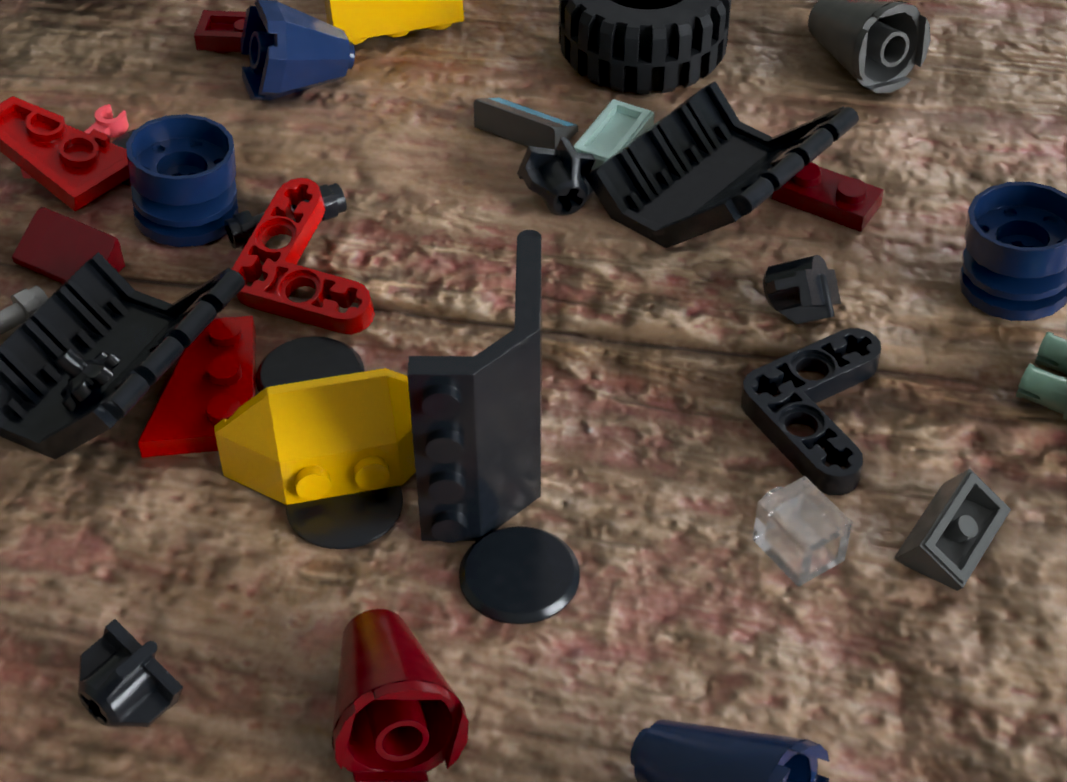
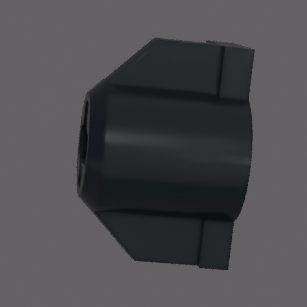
[517,137,596,216]
[763,255,841,324]
[78,619,183,727]

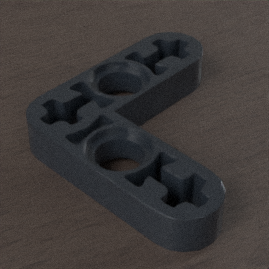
[741,328,881,496]

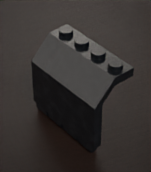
[585,81,859,248]
[407,230,542,543]
[0,252,245,459]

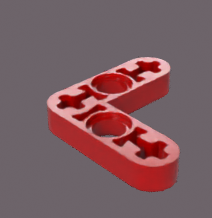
[232,178,375,335]

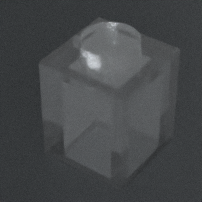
[752,476,853,587]

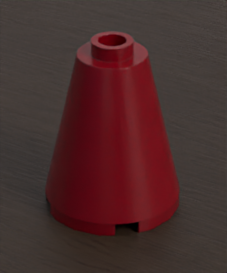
[332,609,469,782]

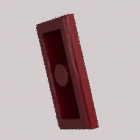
[12,207,125,284]

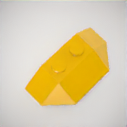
[214,368,416,505]

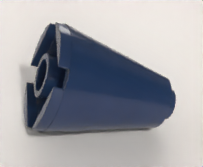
[630,719,829,782]

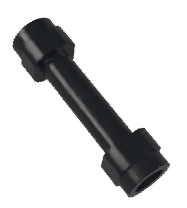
[224,183,347,249]

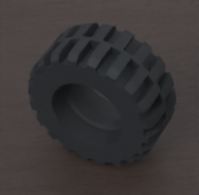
[559,0,731,94]

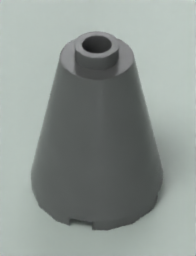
[808,0,931,93]

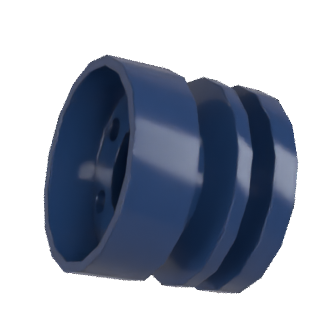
[126,114,238,247]
[960,182,1067,321]

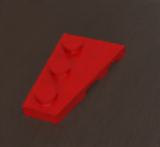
[0,96,130,212]
[138,316,256,458]

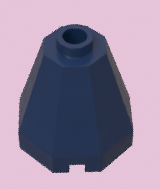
[241,0,355,101]

